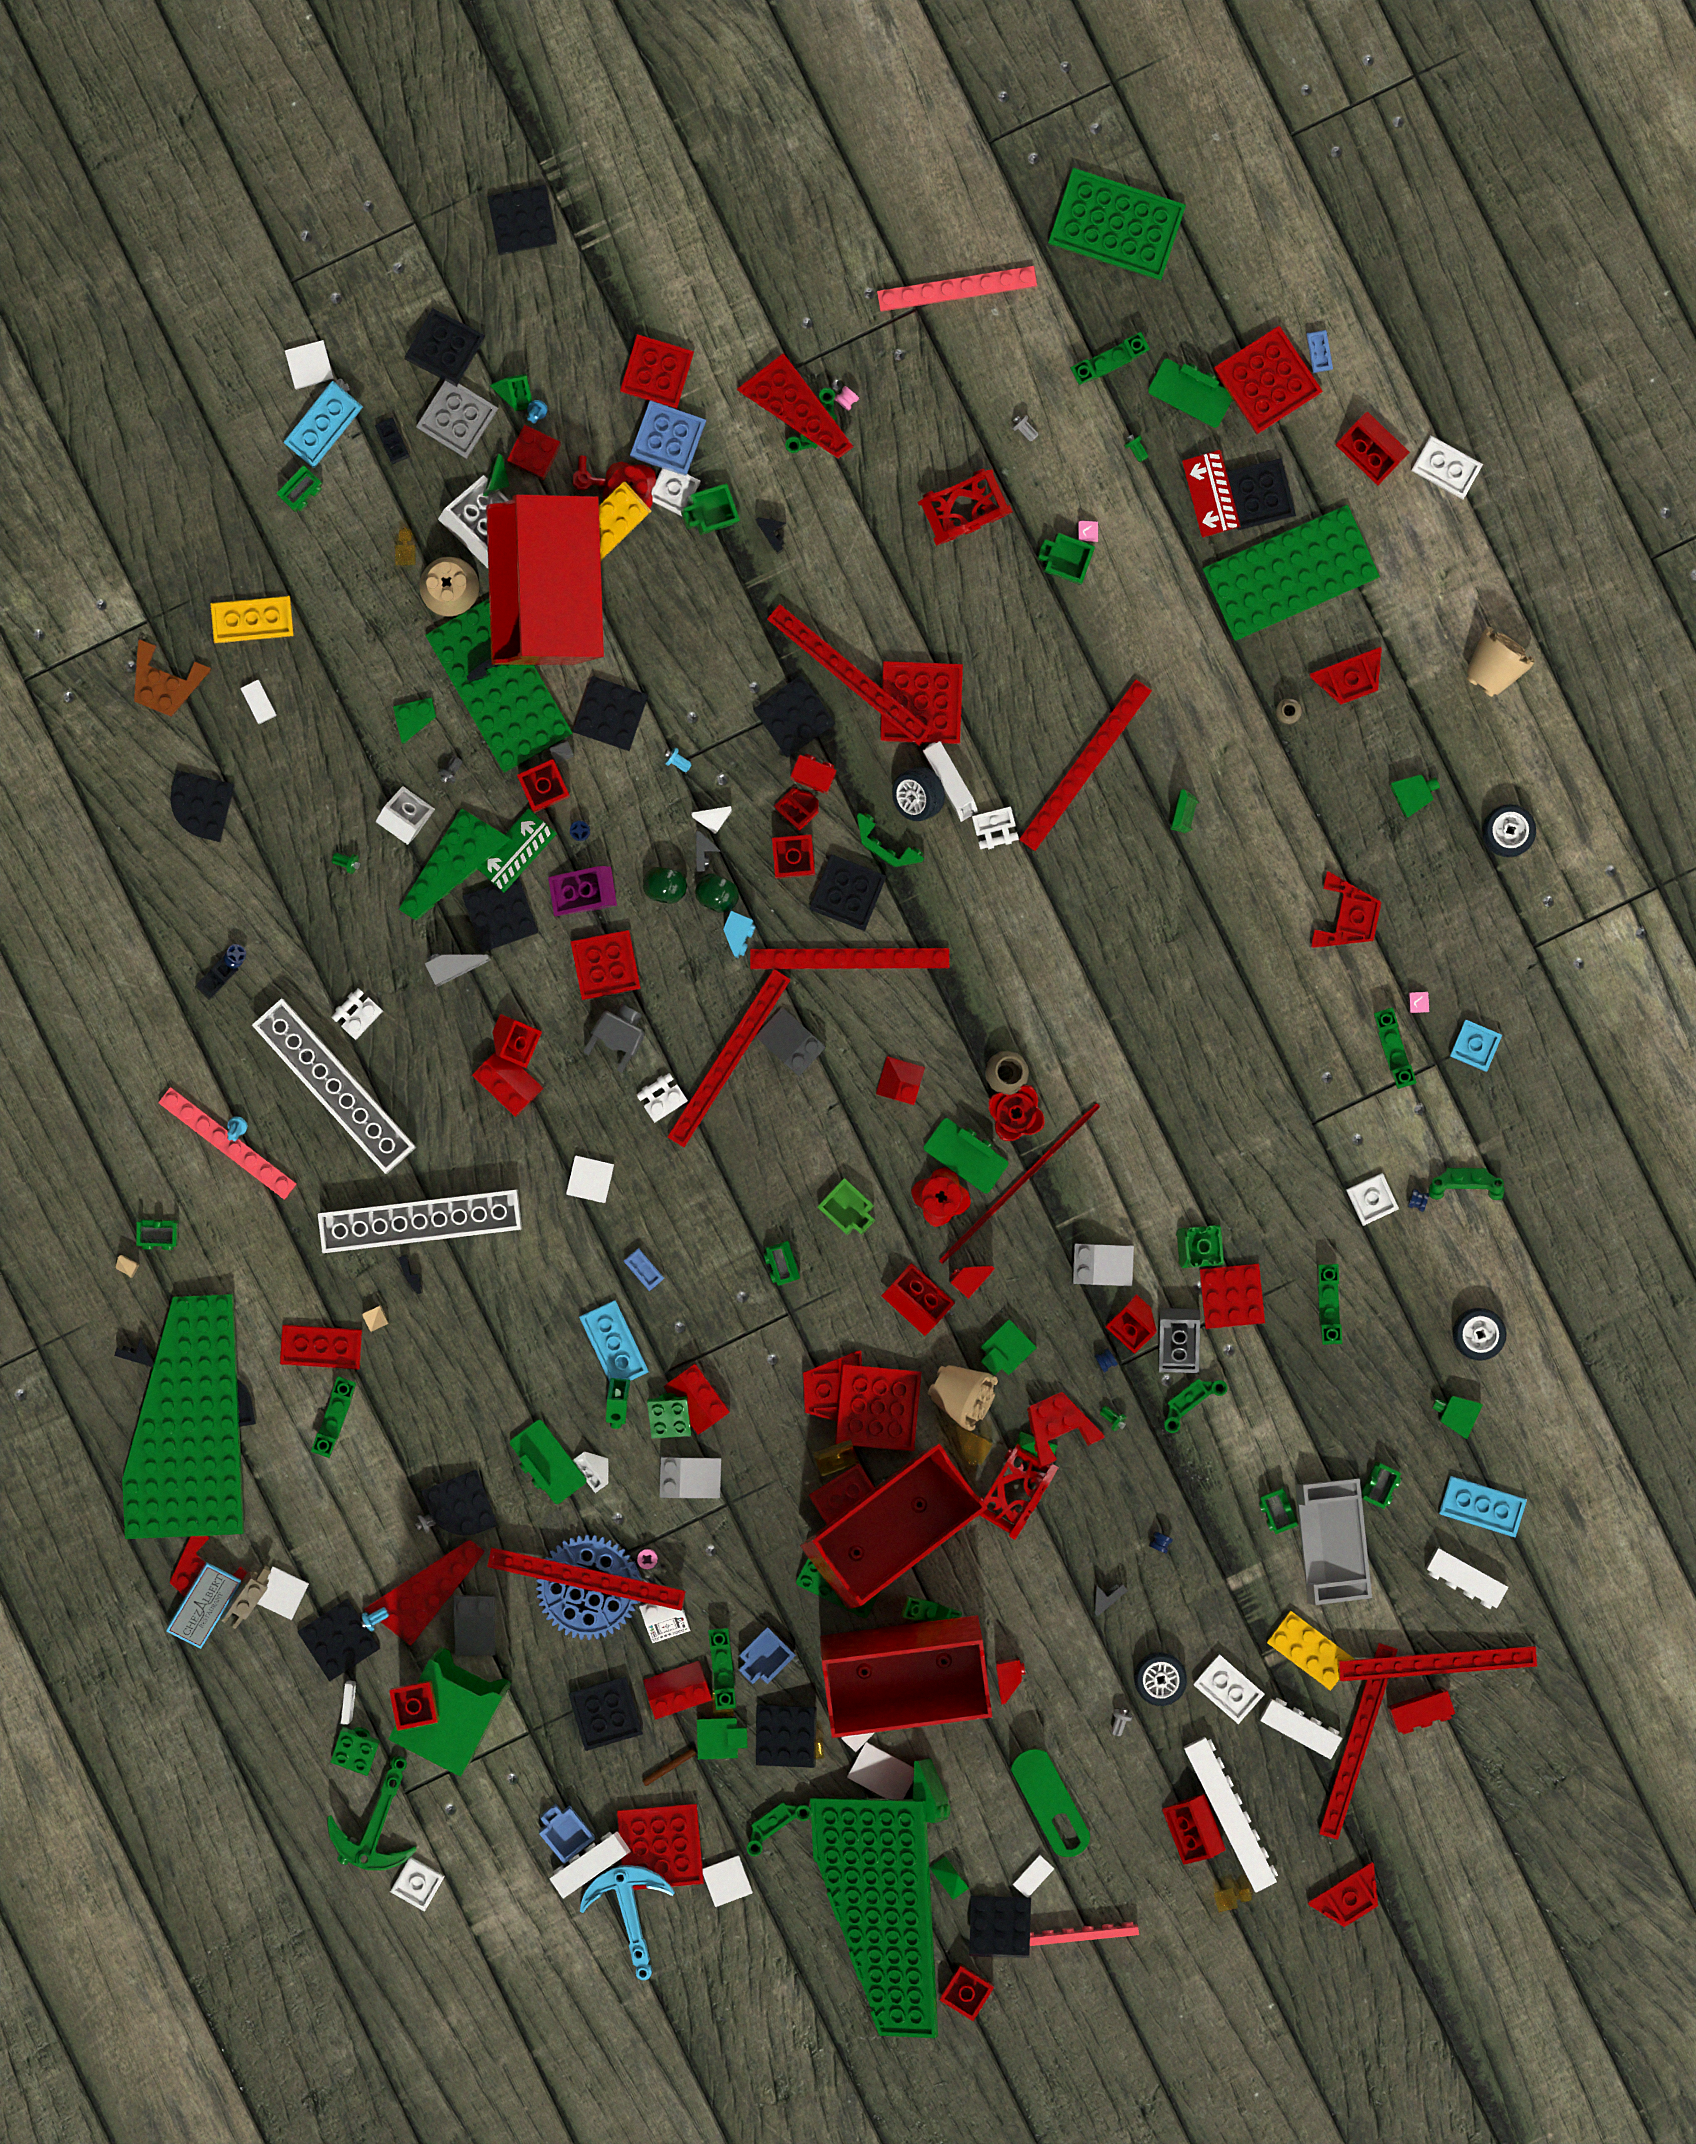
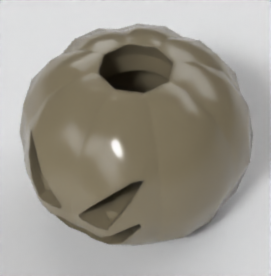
[985,1050,1029,1095]

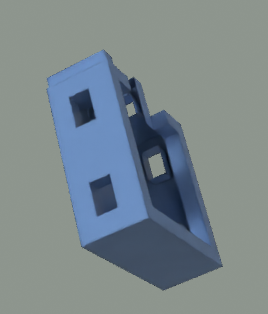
[738,1627,796,1684]
[539,1803,595,1864]

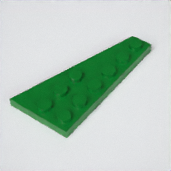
[398,809,512,921]

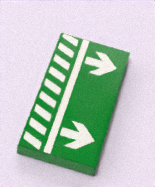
[478,808,557,893]

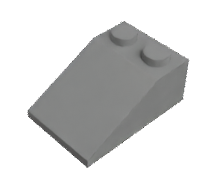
[425,953,491,986]
[1072,1244,1134,1286]
[660,1456,721,1498]

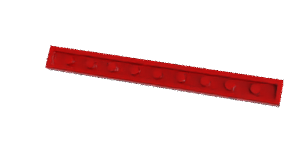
[767,604,932,746]
[1019,679,1152,851]
[750,948,949,969]
[668,969,791,1148]
[487,1547,686,1611]
[1318,1643,1398,1840]
[1338,1646,1537,1681]

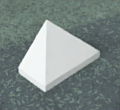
[692,806,732,834]
[572,1452,608,1493]

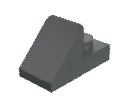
[696,831,721,872]
[1094,1583,1128,1616]

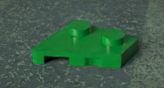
[393,697,437,744]

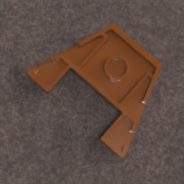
[134,639,212,717]

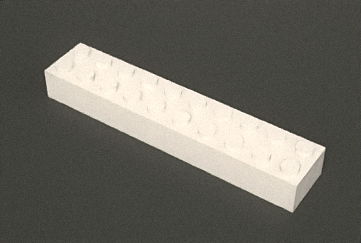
[252,998,416,1174]
[318,1190,522,1253]

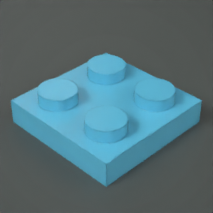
[1450,1020,1502,1072]

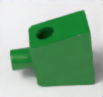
[1389,774,1440,819]
[606,1378,630,1429]
[1432,1395,1483,1439]

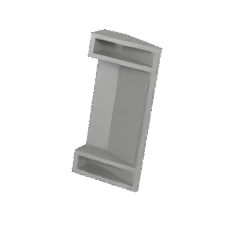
[1295,1479,1372,1605]

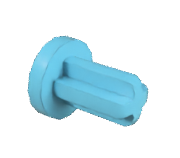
[664,747,691,772]
[227,1117,248,1141]
[361,1607,389,1631]

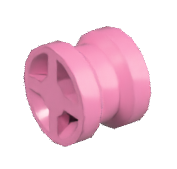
[835,386,859,411]
[637,1549,658,1570]

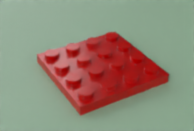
[1213,326,1323,435]
[881,661,963,744]
[834,1364,922,1451]
[617,1803,704,1890]

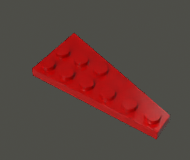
[736,353,854,459]
[364,1539,485,1646]

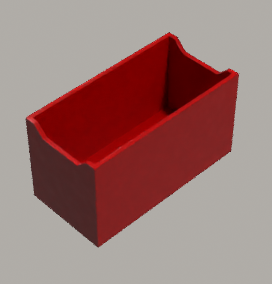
[486,495,604,665]
[800,1444,988,1609]
[820,1615,992,1738]

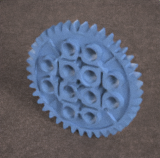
[536,1535,640,1640]

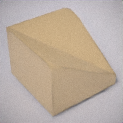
[116,1255,139,1278]
[362,1306,389,1332]

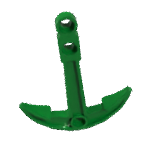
[327,1756,417,1870]

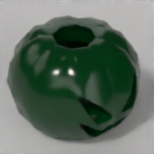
[643,867,687,904]
[695,873,739,913]

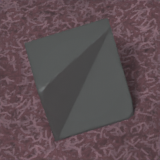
[550,741,574,763]

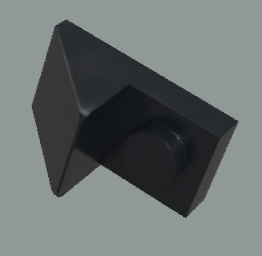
[755,517,786,555]
[114,1338,155,1367]

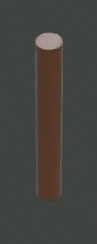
[642,1748,696,1786]

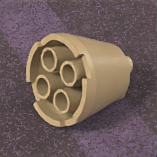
[419,557,479,616]
[1467,627,1535,697]
[928,1365,998,1431]

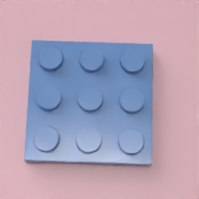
[630,400,706,476]

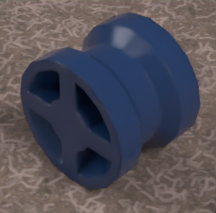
[570,821,590,841]
[224,944,246,968]
[1408,1189,1429,1212]
[1095,1348,1118,1373]
[1149,1531,1173,1554]

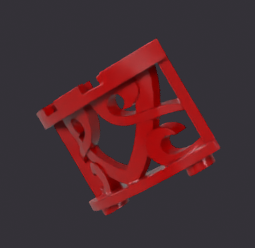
[917,468,1013,546]
[977,1444,1059,1540]

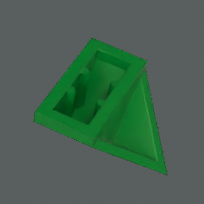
[489,374,532,411]

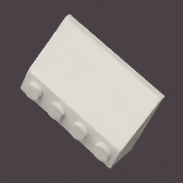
[438,475,509,568]

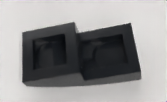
[375,418,410,465]
[467,659,501,682]
[195,956,238,1000]
[399,1255,423,1294]

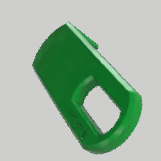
[1010,1748,1090,1857]

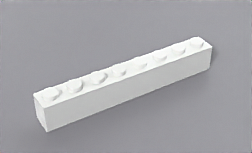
[1183,1736,1278,1893]

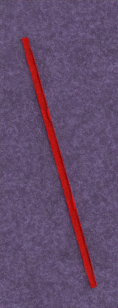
[939,1103,1100,1264]

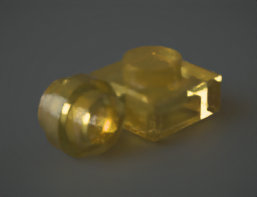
[395,527,416,566]
[1214,1888,1253,1913]

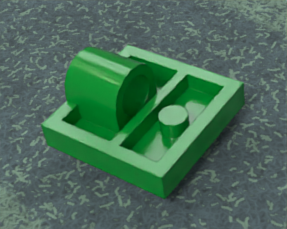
[647,1393,692,1438]
[330,1727,380,1776]

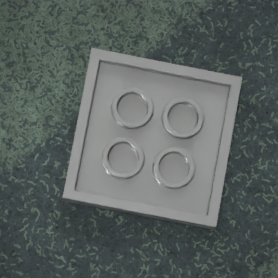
[416,381,498,459]

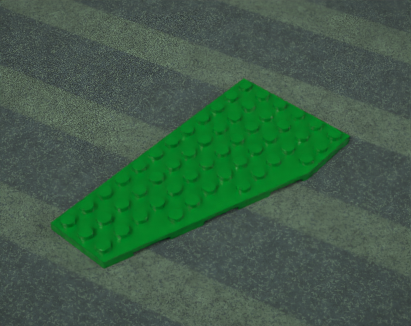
[122,1294,244,1539]
[810,1797,938,2038]

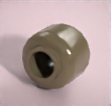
[1275,698,1302,725]

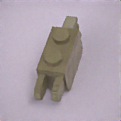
[221,1564,271,1629]

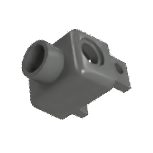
[584,1004,645,1073]

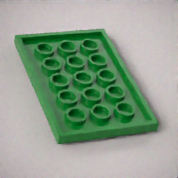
[1048,168,1186,281]

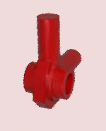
[572,455,607,490]

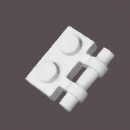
[972,807,1019,849]
[331,988,383,1040]
[636,1073,688,1123]

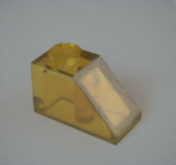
[955,1425,993,1466]

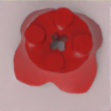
[603,462,656,509]
[989,1085,1045,1141]
[911,1167,971,1227]

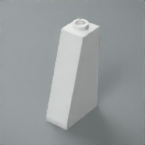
[923,741,978,822]

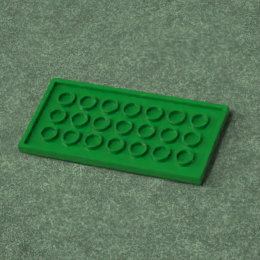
[1202,505,1380,642]
[425,599,573,773]

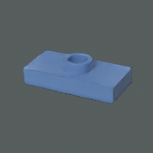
[1306,330,1333,373]
[624,1248,664,1291]

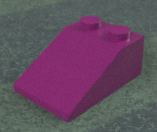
[548,866,617,916]

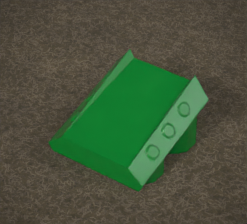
[1170,789,1200,833]
[1176,1225,1224,1268]

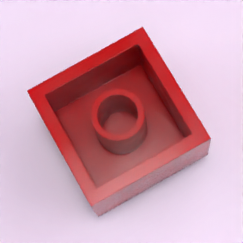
[507,424,561,480]
[790,753,837,795]
[517,759,570,813]
[772,834,815,879]
[389,1680,439,1731]
[939,1963,994,2021]

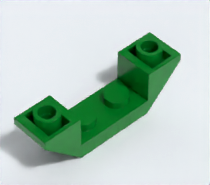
[1070,332,1150,385]
[857,813,925,868]
[1373,1007,1417,1089]
[1317,1264,1342,1345]
[311,1376,356,1458]
[900,1595,963,1622]
[708,1628,736,1710]

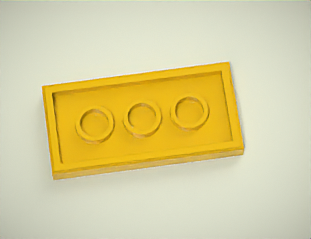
[210,596,294,643]

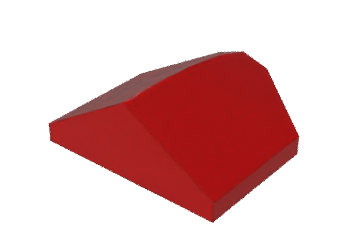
[774,788,819,831]

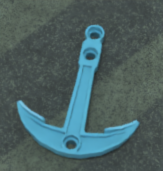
[580,1865,675,1980]

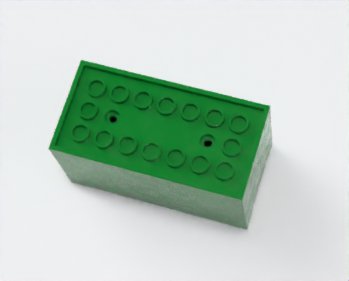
[388,1646,512,1777]

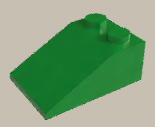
[913,1758,951,1823]

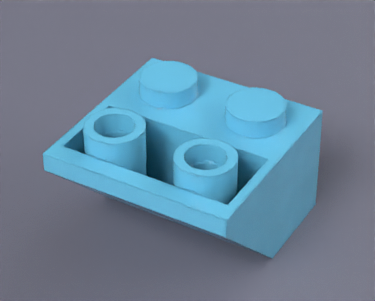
[723,911,755,958]

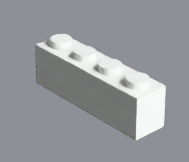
[1425,1547,1508,1609]
[1259,1698,1342,1759]
[550,1832,631,1898]

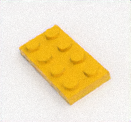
[599,482,652,560]
[1267,1610,1354,1691]

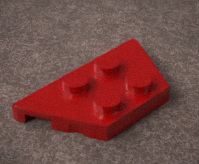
[1309,647,1382,705]
[1307,1861,1378,1927]

